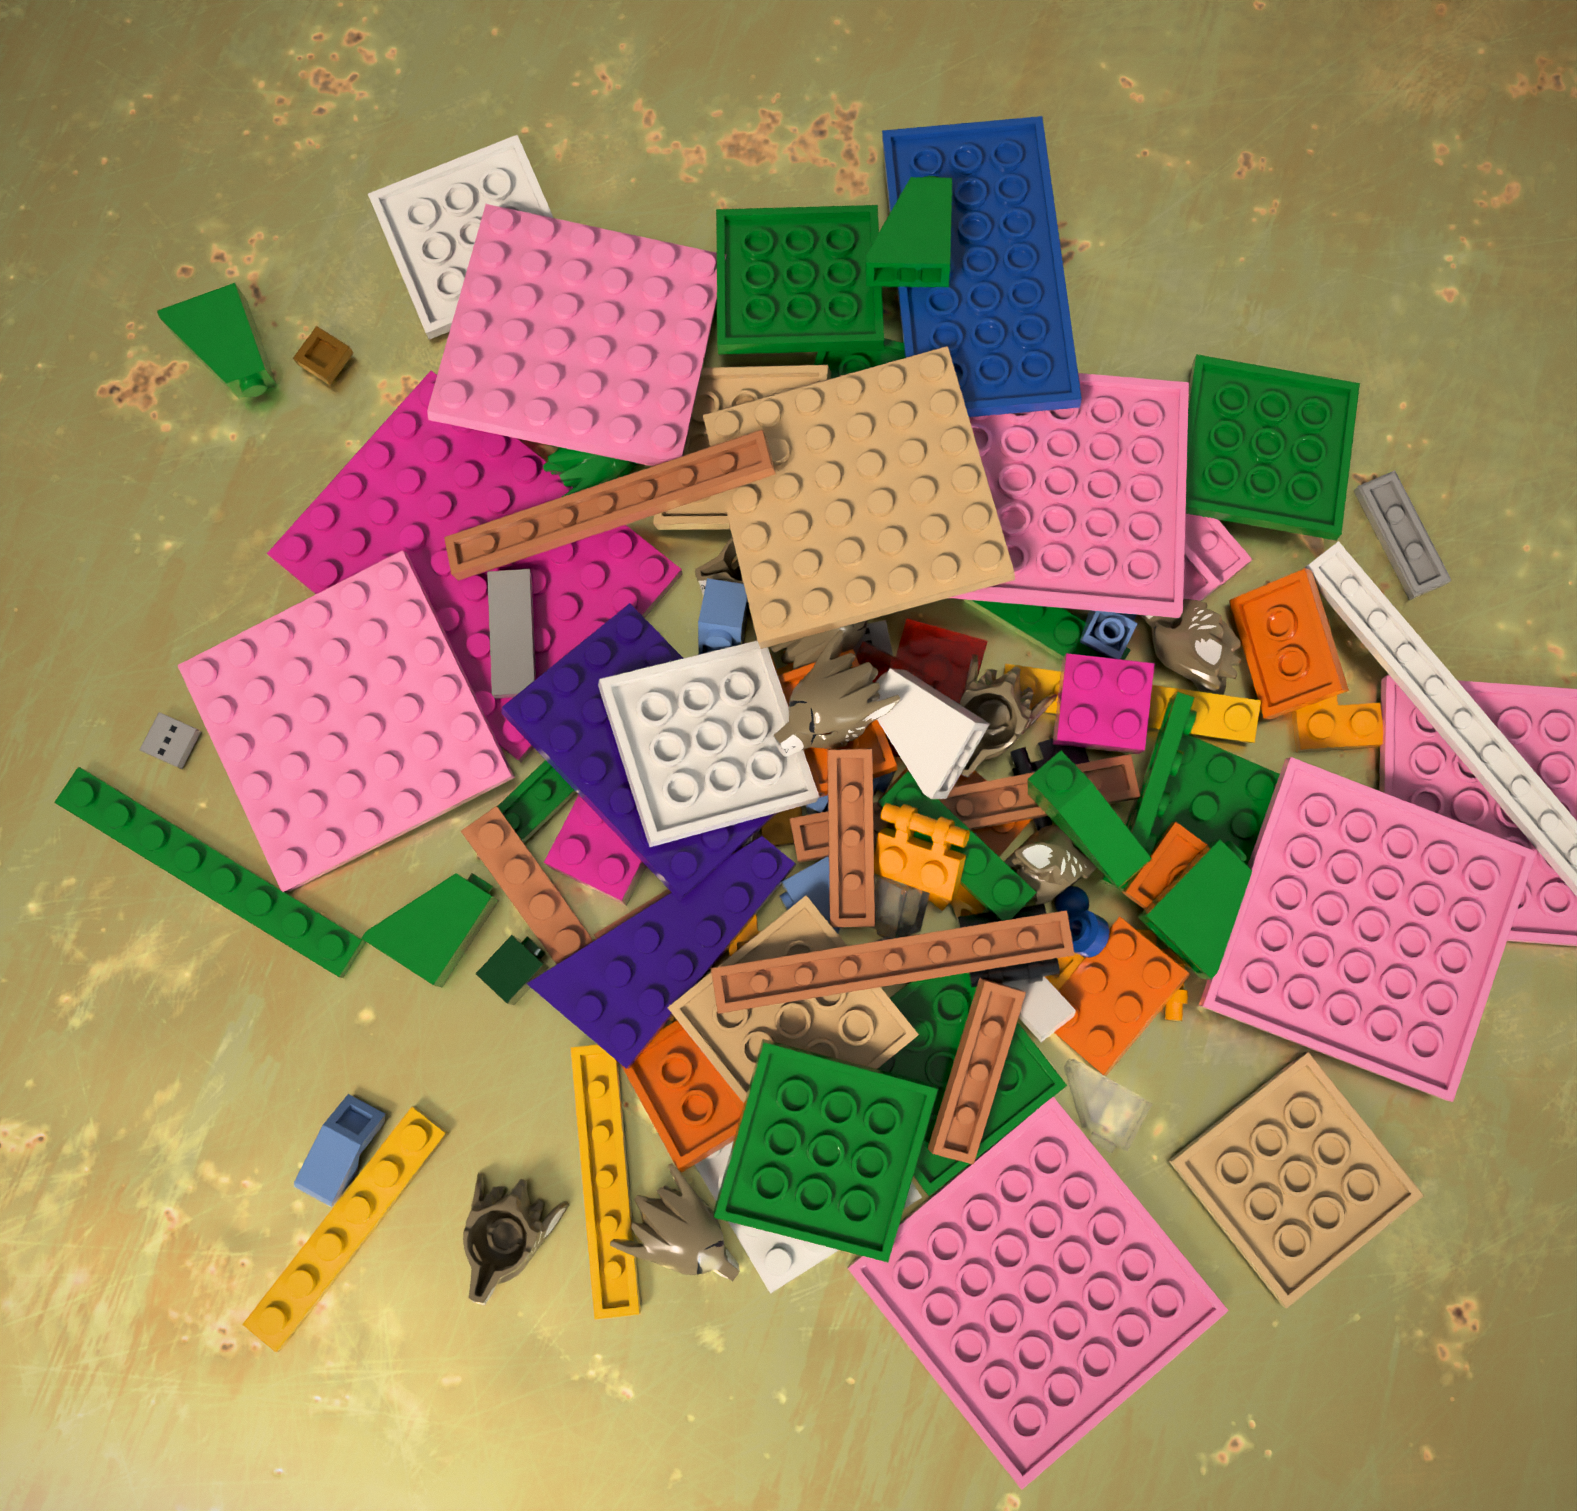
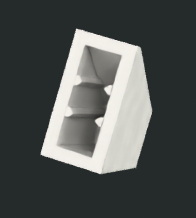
[877,668,990,799]

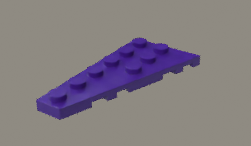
[527,836,796,1069]

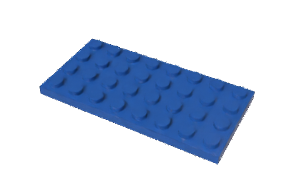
[882,116,1082,417]

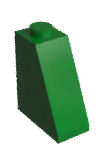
[866,176,952,287]
[157,283,277,399]
[1138,839,1252,979]
[361,873,499,988]

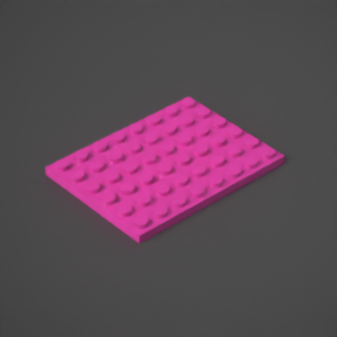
[267,371,683,763]

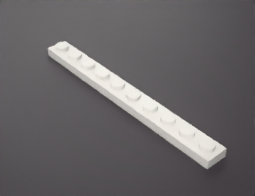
[1305,541,1577,896]

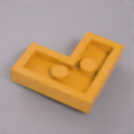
[1291,695,1383,753]

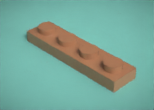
[827,748,875,927]
[461,806,594,965]
[928,978,1026,1165]

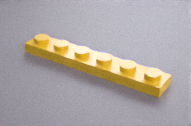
[1003,664,1261,743]
[571,1045,641,1320]
[242,1106,449,1353]

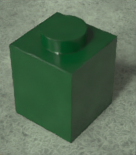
[476,935,549,1005]

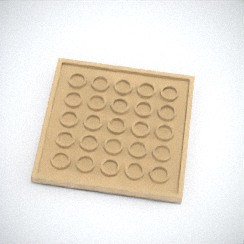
[703,346,1015,649]

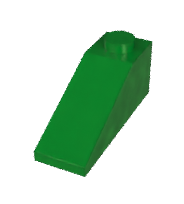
[1028,751,1152,889]

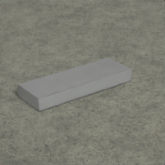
[1354,471,1452,600]
[487,569,536,699]

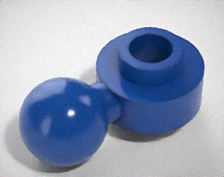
[1055,886,1109,958]

